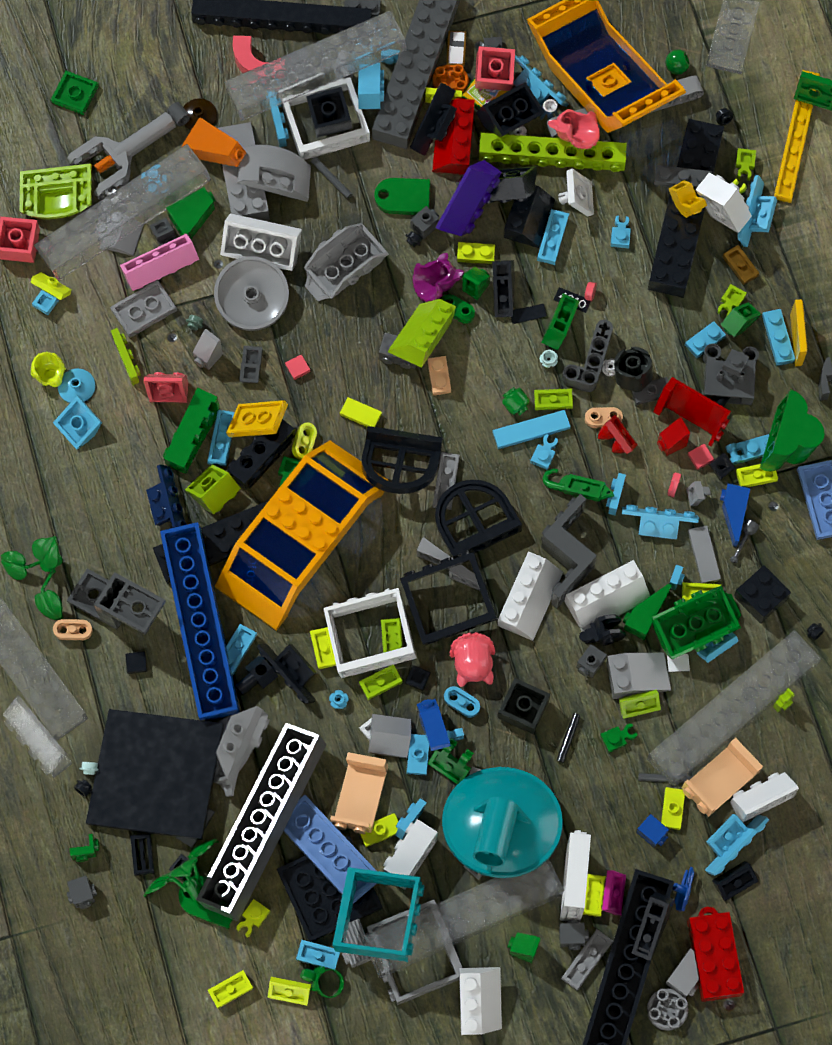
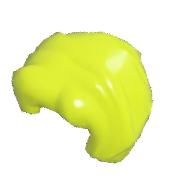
[31,352,66,387]

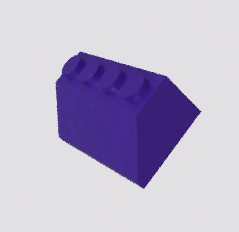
[436,160,502,236]

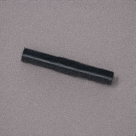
[556,713,580,763]

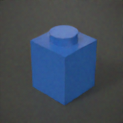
[636,814,669,848]

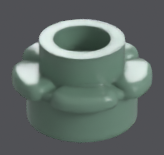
[186,315,204,331]

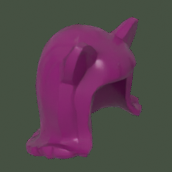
[412,253,464,302]

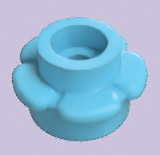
[329,690,349,709]

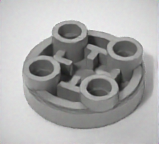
[647,989,688,1031]

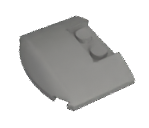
[237,144,311,202]

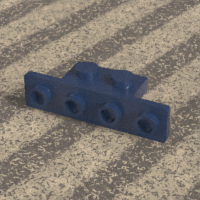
[146,464,187,528]

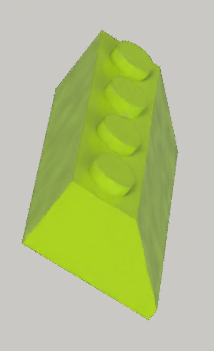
[388,299,456,368]

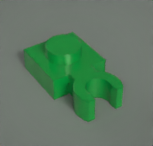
[600,724,638,753]

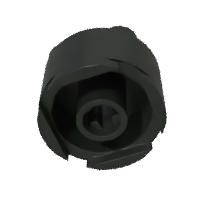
[614,347,653,392]

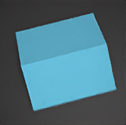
[53,396,102,449]

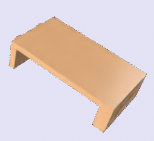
[681,738,763,817]
[330,752,388,834]

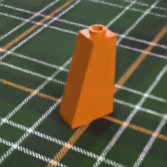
[181,118,247,167]

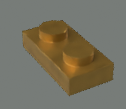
[722,245,759,285]

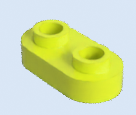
[292,422,317,460]

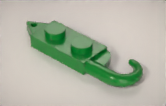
[542,469,614,502]

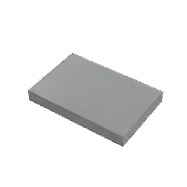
[110,280,177,338]

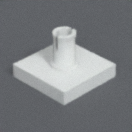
[558,169,594,217]

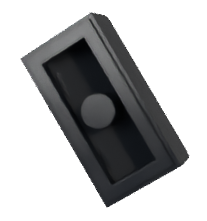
[712,861,759,901]

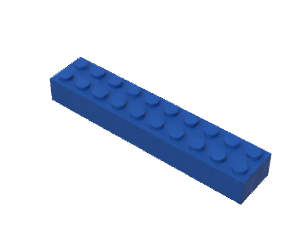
[160,522,240,721]

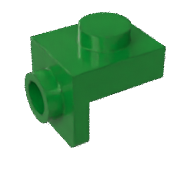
[70,834,100,862]

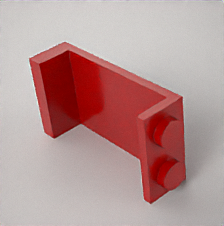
[653,377,731,446]

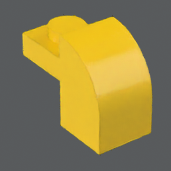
[668,180,707,218]

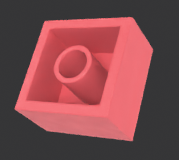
[475,46,515,91]
[0,216,40,263]

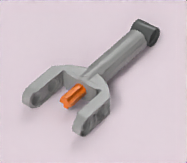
[67,102,190,200]

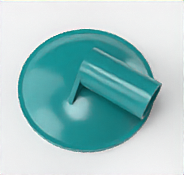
[442,767,562,878]

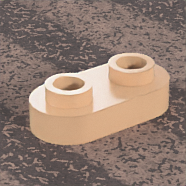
[585,407,623,428]
[53,619,93,640]

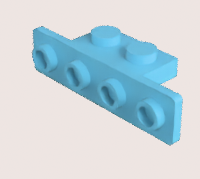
[513,55,569,107]
[738,175,777,247]
[622,504,699,539]
[705,814,769,876]

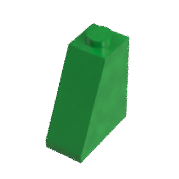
[166,187,216,239]

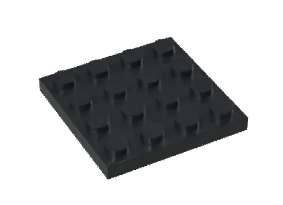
[276,836,383,942]

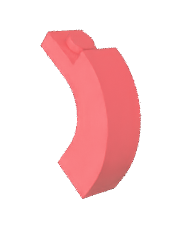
[233,36,286,84]

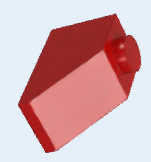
[657,417,690,456]

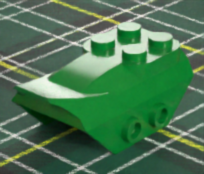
[652,586,741,659]

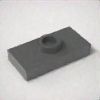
[631,377,668,405]

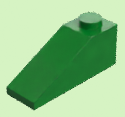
[541,293,580,350]
[623,584,672,640]

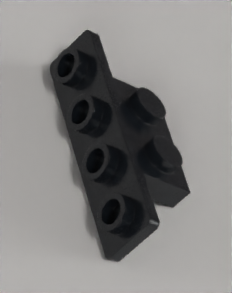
[410,83,457,156]
[257,643,317,704]

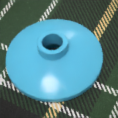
[58,368,95,403]

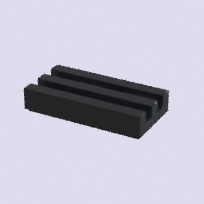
[130,833,155,876]

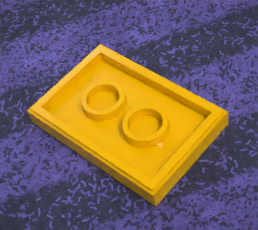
[790,299,807,366]
[226,400,288,437]

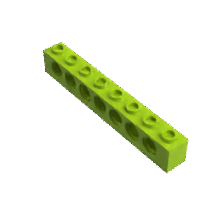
[479,133,627,172]

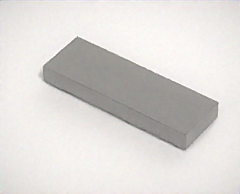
[433,452,460,510]
[688,526,721,584]
[561,929,613,991]

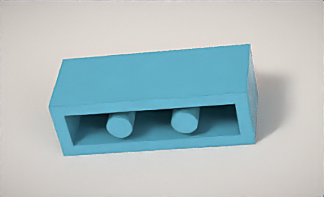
[358,63,384,109]

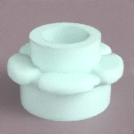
[539,350,558,368]
[79,762,99,775]

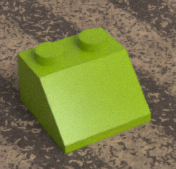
[185,464,241,514]

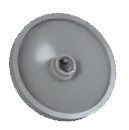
[214,256,289,331]

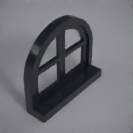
[361,426,443,494]
[435,480,522,559]

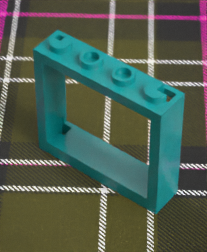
[333,867,425,962]

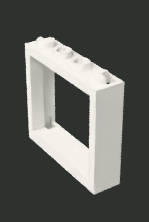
[281,77,370,160]
[324,588,417,678]
[560,830,591,921]

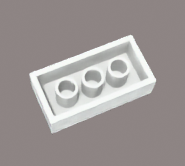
[220,213,302,271]

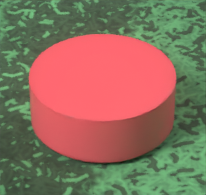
[585,282,597,301]

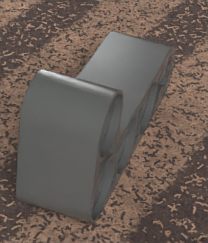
[562,319,613,392]

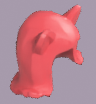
[548,109,600,149]
[449,632,496,687]

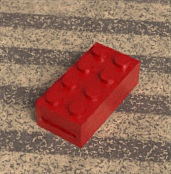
[687,907,744,1002]

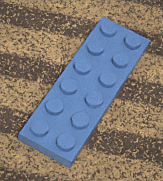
[284,795,377,904]

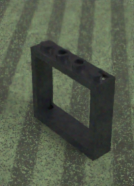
[400,551,498,646]

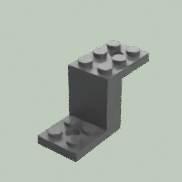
[541,494,597,609]
[67,569,166,635]

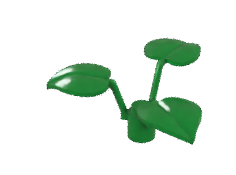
[0,536,63,620]
[143,839,219,901]

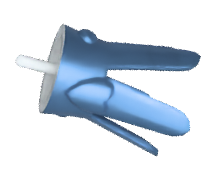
[540,99,559,120]

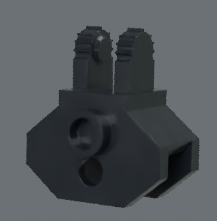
[579,614,626,646]

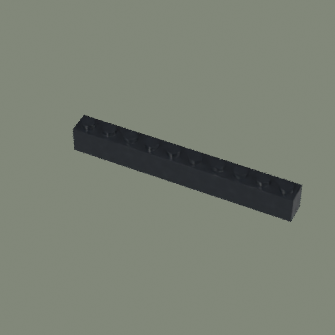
[191,0,372,37]

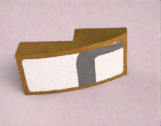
[447,31,466,67]

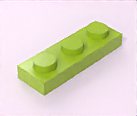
[111,328,141,385]

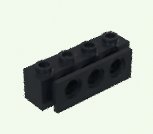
[227,419,296,490]

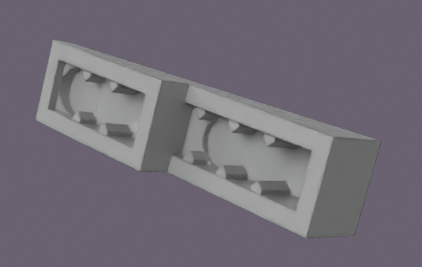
[417,537,486,591]

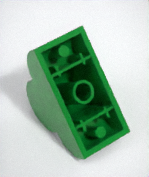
[759,389,825,471]

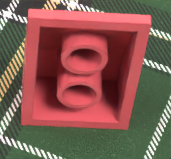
[144,372,188,403]

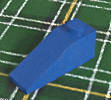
[720,483,750,548]
[416,699,451,751]

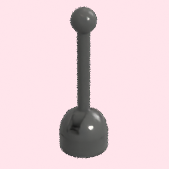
[730,519,759,564]

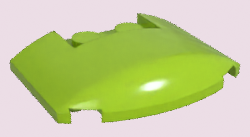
[20,164,92,219]

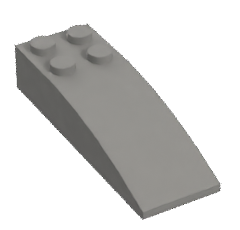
[218,122,270,221]

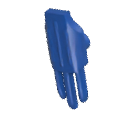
[672,867,694,911]

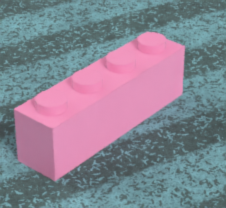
[120,234,199,291]

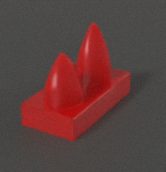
[598,414,638,454]

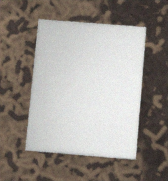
[667,654,690,672]

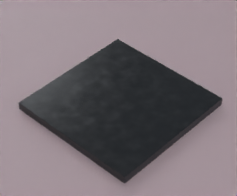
[86,709,224,840]

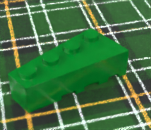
[163,387,220,474]

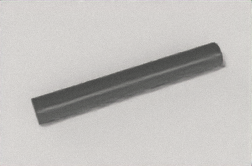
[311,157,353,199]
[638,773,693,784]

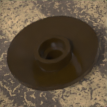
[183,98,217,130]

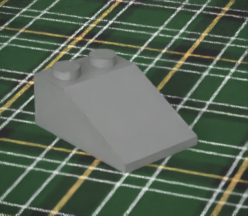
[606,653,671,699]

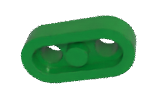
[441,294,475,323]

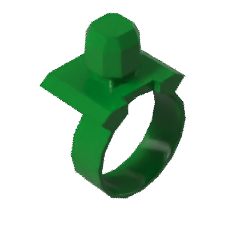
[300,966,344,998]

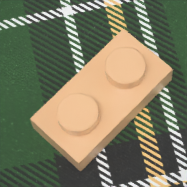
[427,356,451,396]

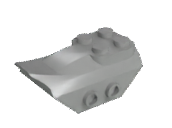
[304,223,389,301]
[214,706,270,797]

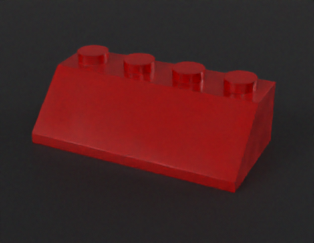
[432,98,475,175]

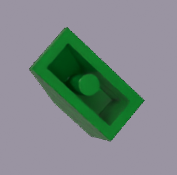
[462,267,490,301]
[721,302,762,337]
[507,932,541,963]

